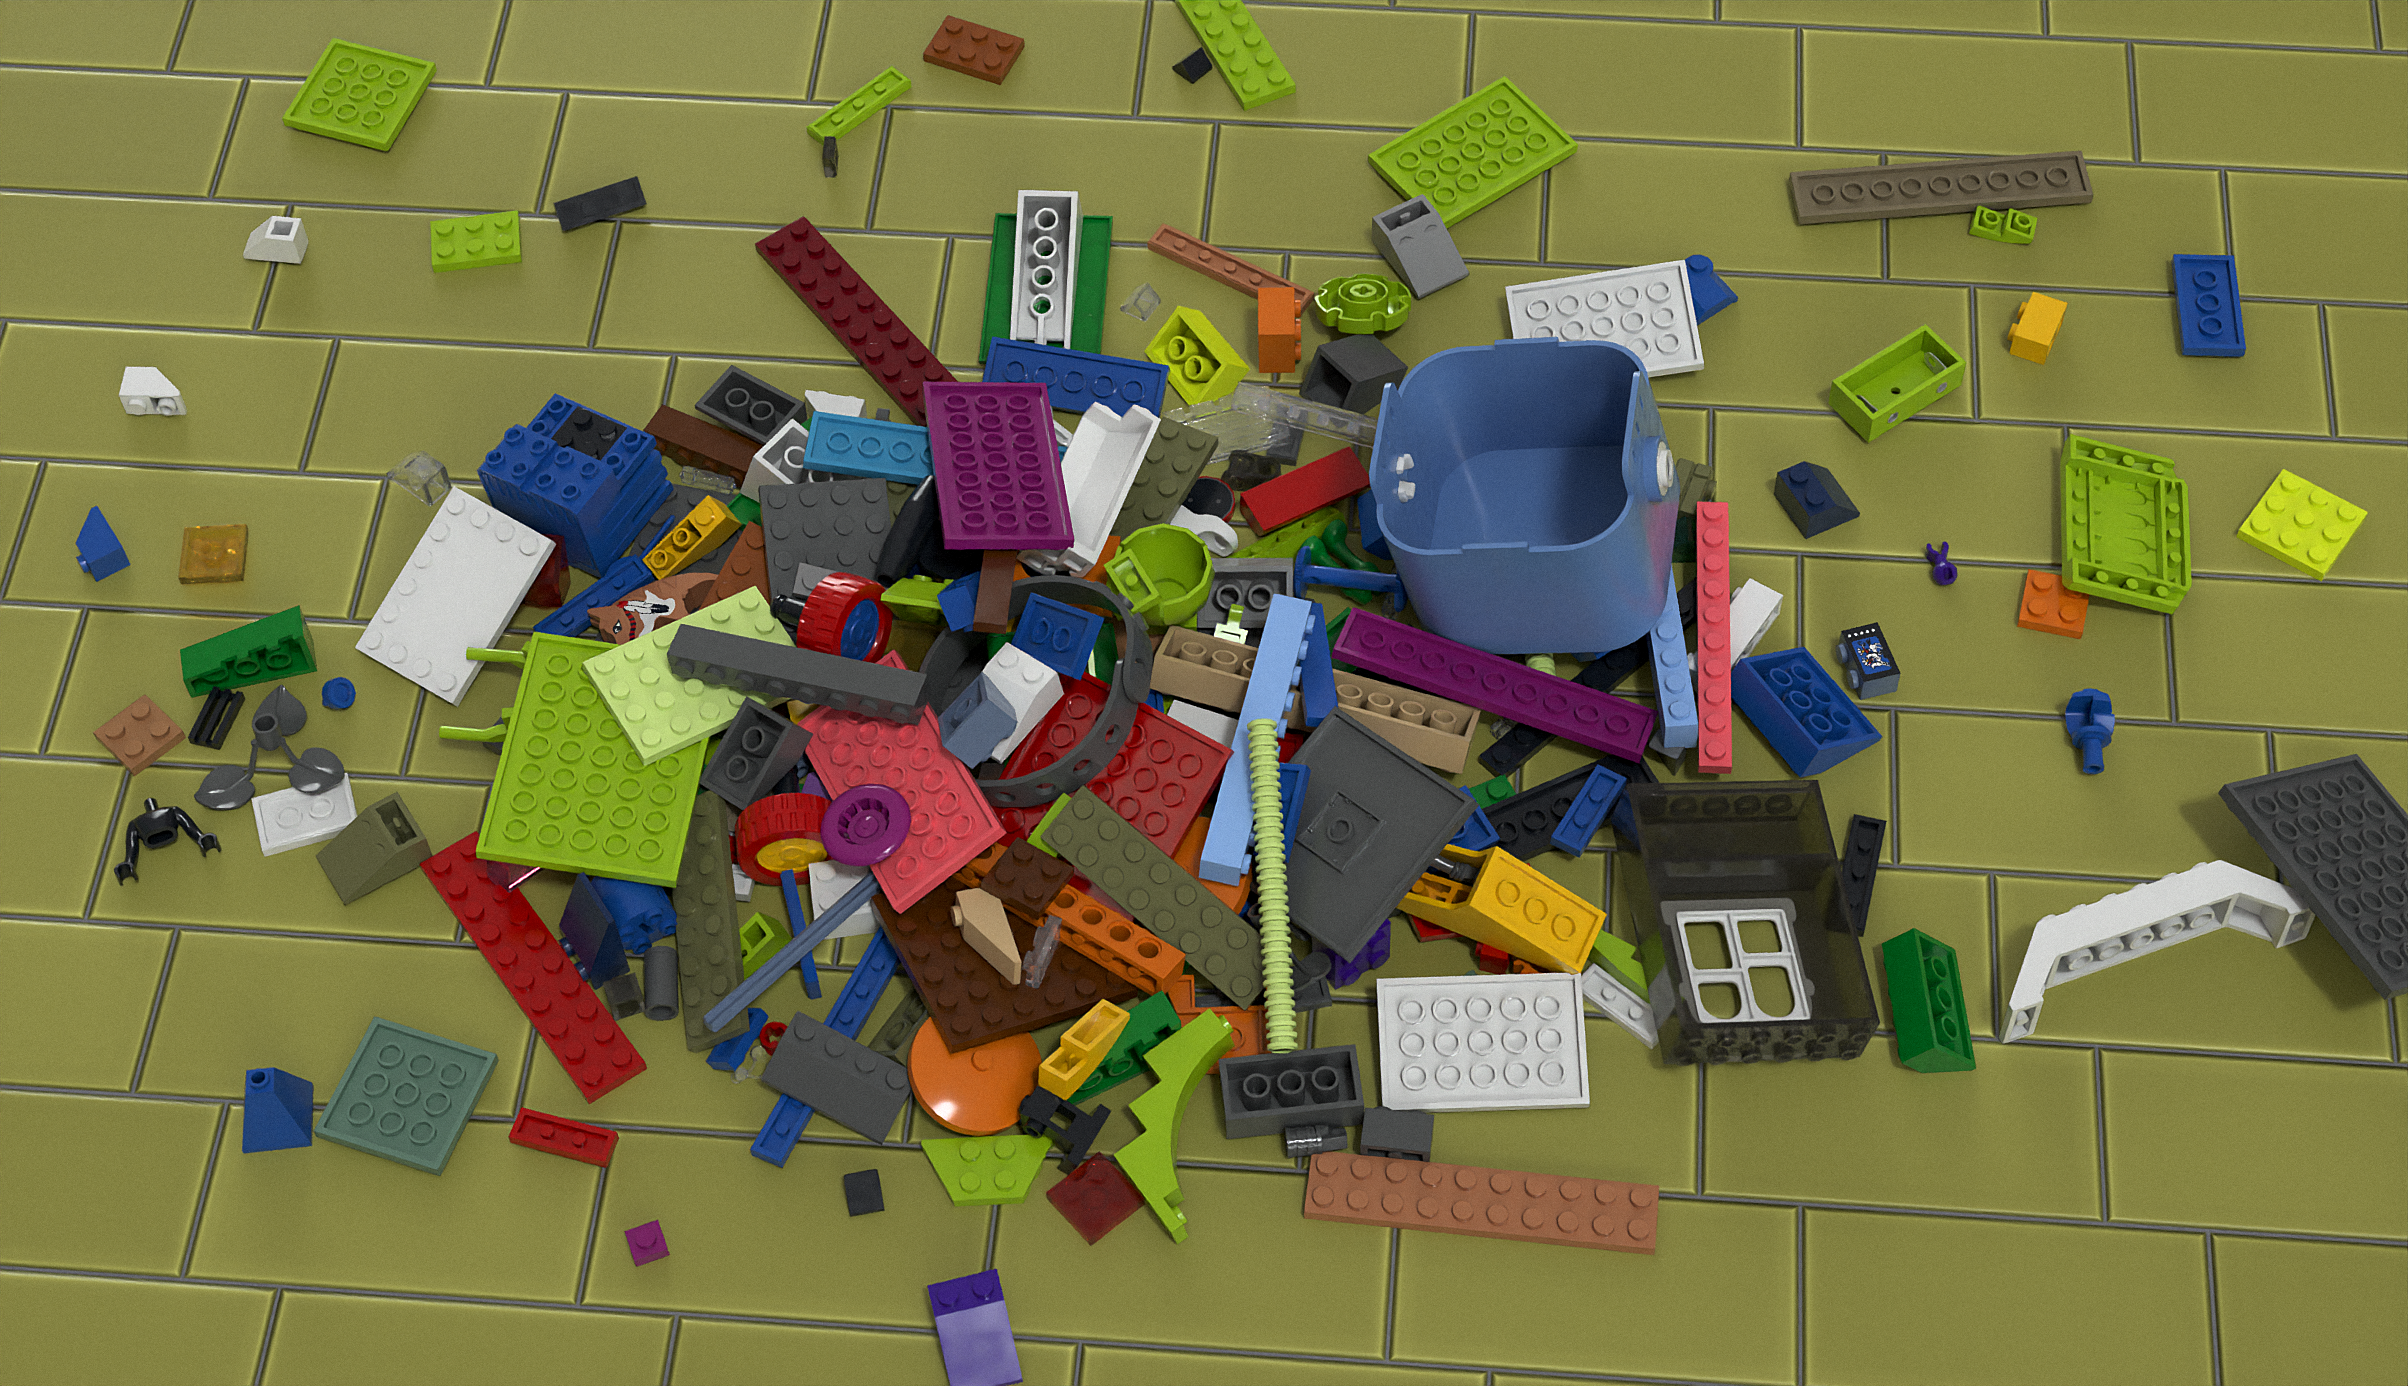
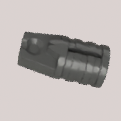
[1284,1124,1348,1159]

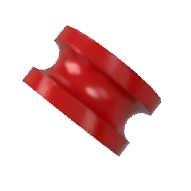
[759,1021,787,1056]

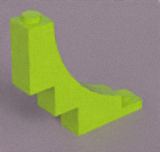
[1113,1008,1235,1245]

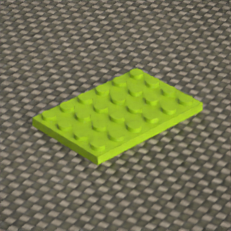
[1368,76,1578,229]

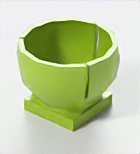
[1114,523,1215,634]

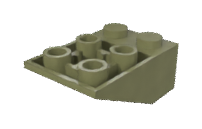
[316,792,433,905]

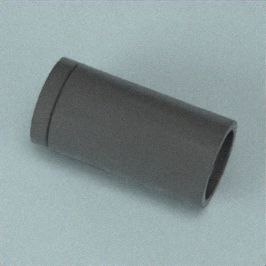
[644,946,679,1021]

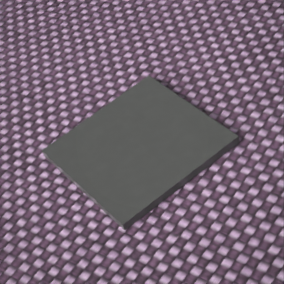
[1248,706,1479,963]

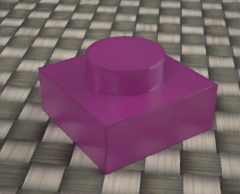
[625,1220,670,1267]

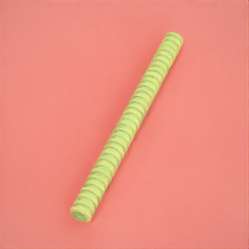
[1247,718,1298,1053]

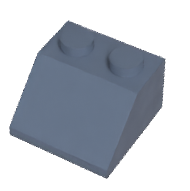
[938,672,1018,769]

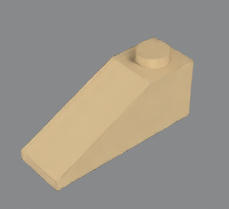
[951,887,1022,985]

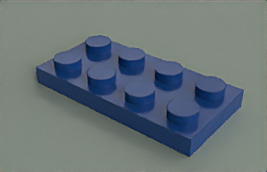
[2171,254,2246,357]

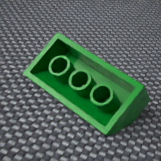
[1882,928,1976,1073]

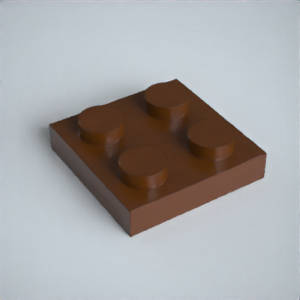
[980,837,1074,920]

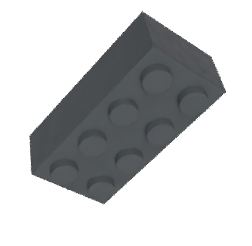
[1218,1044,1364,1139]

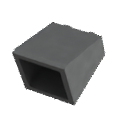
[1299,334,1408,430]

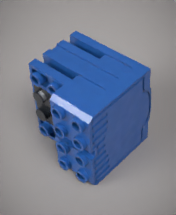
[476,393,674,578]

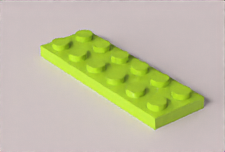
[1174,0,1296,111]

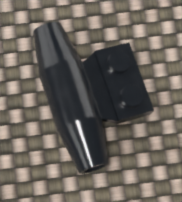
[874,475,974,589]

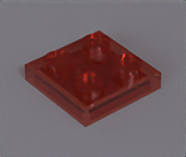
[1046,1151,1145,1246]

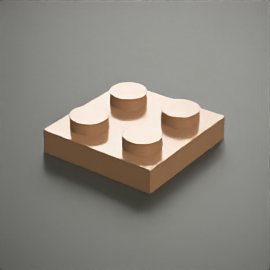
[93,694,186,777]

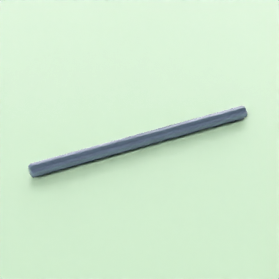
[703,871,882,1032]

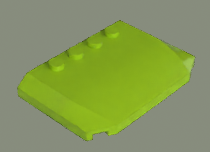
[2060,434,2192,614]

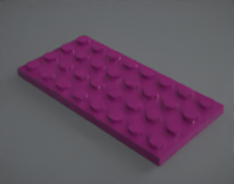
[922,382,1075,550]

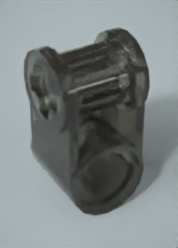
[1221,450,1282,492]

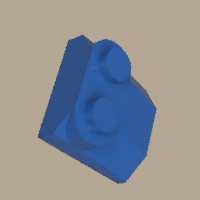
[1685,255,1738,326]

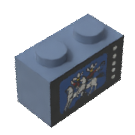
[1835,622,1901,700]

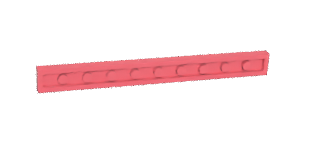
[1696,501,1732,774]

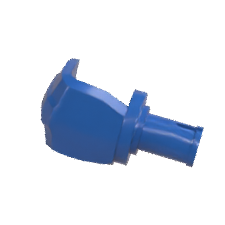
[2065,688,2115,774]

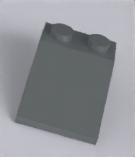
[700,696,813,810]

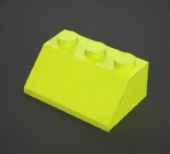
[1144,306,1250,411]

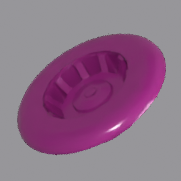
[820,784,911,866]

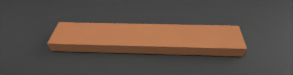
[1147,223,1314,319]

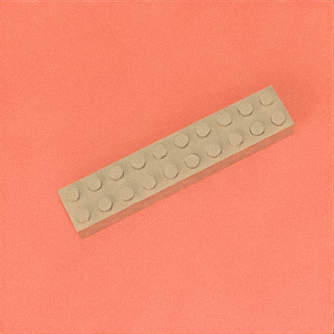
[1150,625,1481,774]

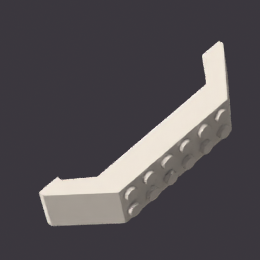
[1999,860,2316,1044]

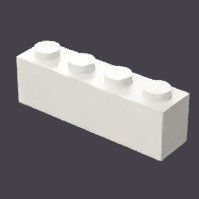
[1687,578,1783,691]

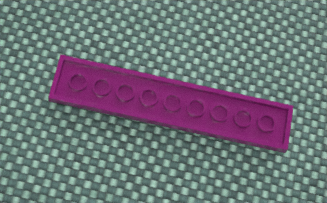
[1331,607,1658,763]

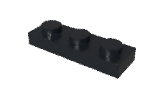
[553,176,647,231]

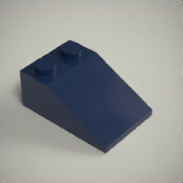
[558,872,630,990]

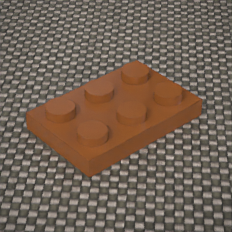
[923,15,1025,85]

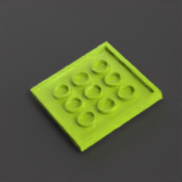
[282,38,437,152]

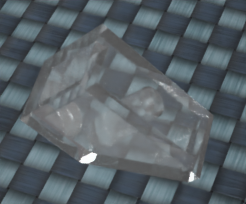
[387,450,452,507]

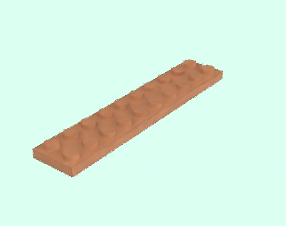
[1304,1151,1659,1255]

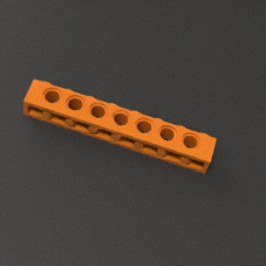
[951,842,1186,996]

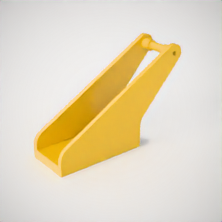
[1396,844,1607,975]

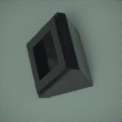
[1172,47,1212,84]

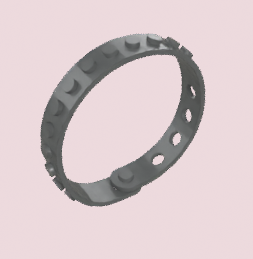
[919,575,1153,807]

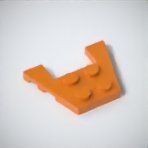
[1167,975,1271,1074]

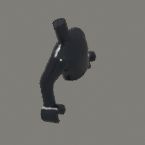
[114,798,222,886]

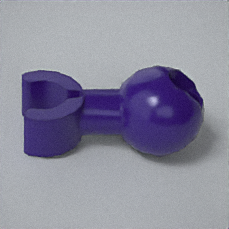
[1925,541,1958,585]

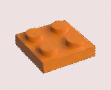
[2017,569,2090,639]

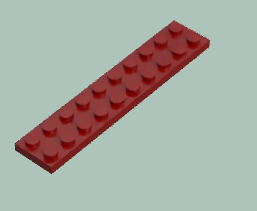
[419,831,647,1104]

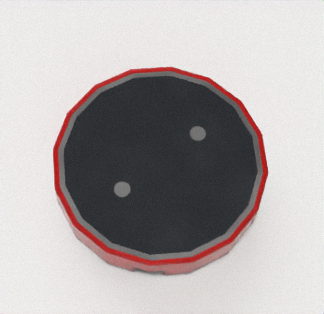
[1182,476,1236,522]

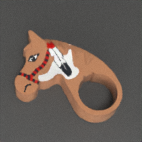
[587,573,718,645]

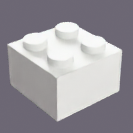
[808,860,881,940]

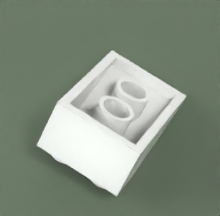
[982,642,1064,764]

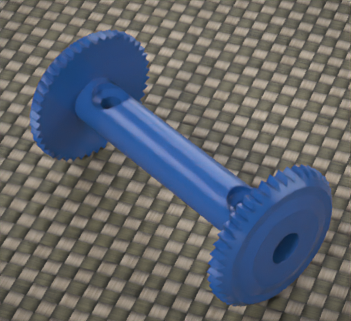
[1293,546,1409,612]

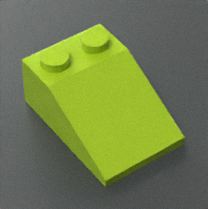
[881,575,954,628]

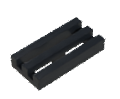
[188,686,245,750]

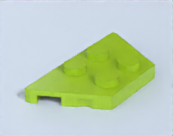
[921,1134,1055,1207]

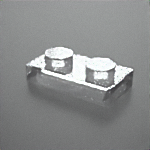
[1022,915,1062,989]

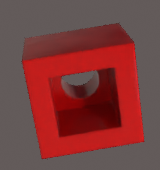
[1475,941,1511,975]

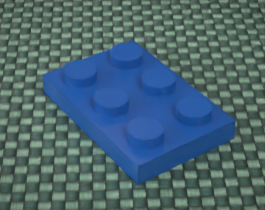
[1011,592,1104,681]

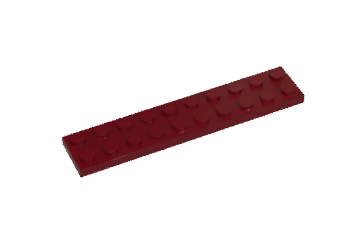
[755,216,958,427]

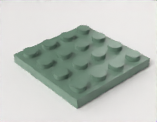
[314,1016,499,1176]

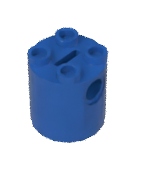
[591,876,677,955]

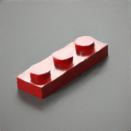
[508,1107,619,1168]

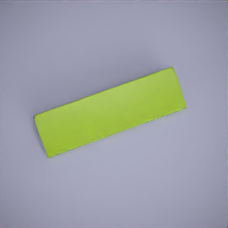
[1226,506,1348,562]

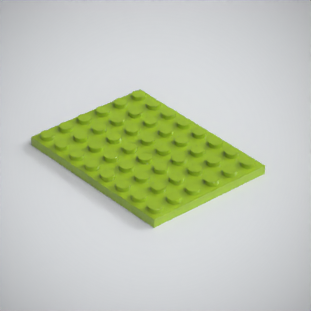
[476,631,711,888]

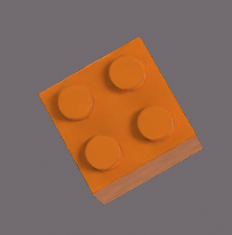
[1258,287,1301,373]

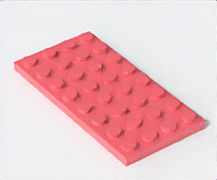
[797,649,1007,914]

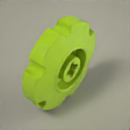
[1315,273,1411,334]

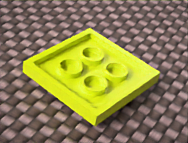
[2237,469,2368,582]

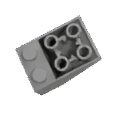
[1372,194,1469,299]

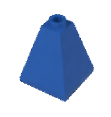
[242,1067,314,1154]

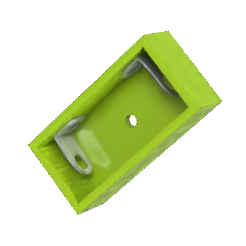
[1828,324,1967,443]

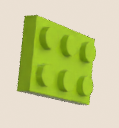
[430,210,522,273]

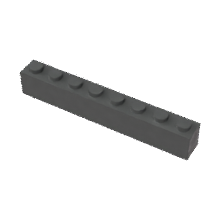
[667,624,931,725]

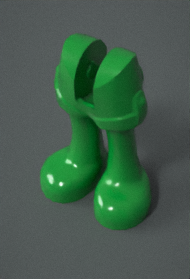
[1298,519,1383,606]

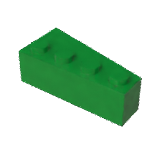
[180,605,317,698]
[1067,990,1181,1106]

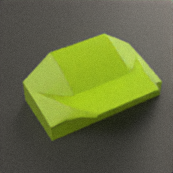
[1103,548,1164,621]

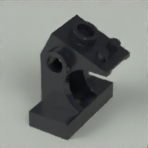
[1019,1086,1111,1175]

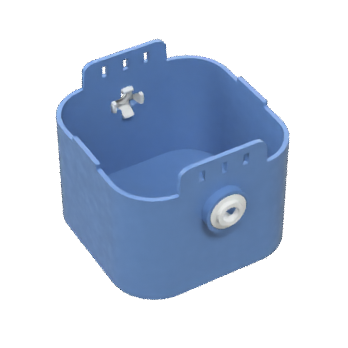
[1369,337,1680,654]

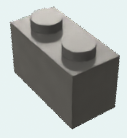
[1360,1106,1434,1162]

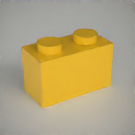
[2007,292,2068,365]

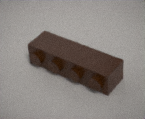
[643,404,764,488]

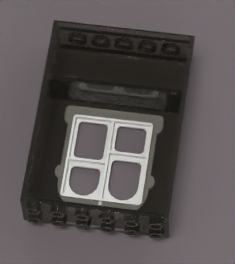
[1611,780,1880,1066]

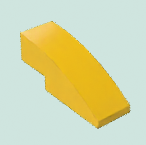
[1039,999,1130,1101]

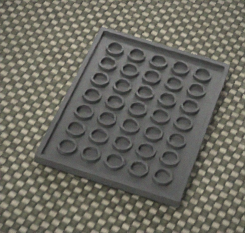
[2218,754,2408,1000]

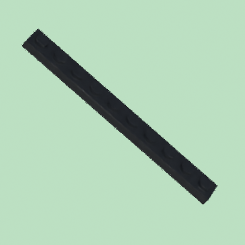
[1479,578,1697,778]

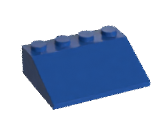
[1731,647,1883,778]

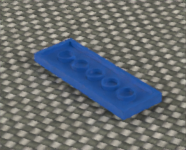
[982,337,1170,418]

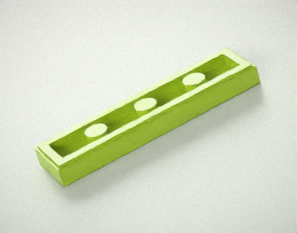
[806,66,912,148]

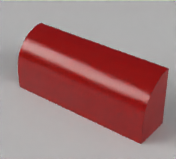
[1240,446,1371,536]

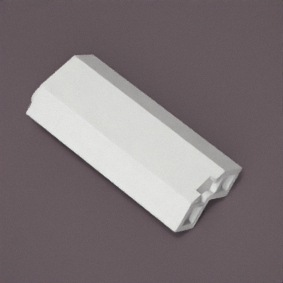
[1016,402,1161,578]

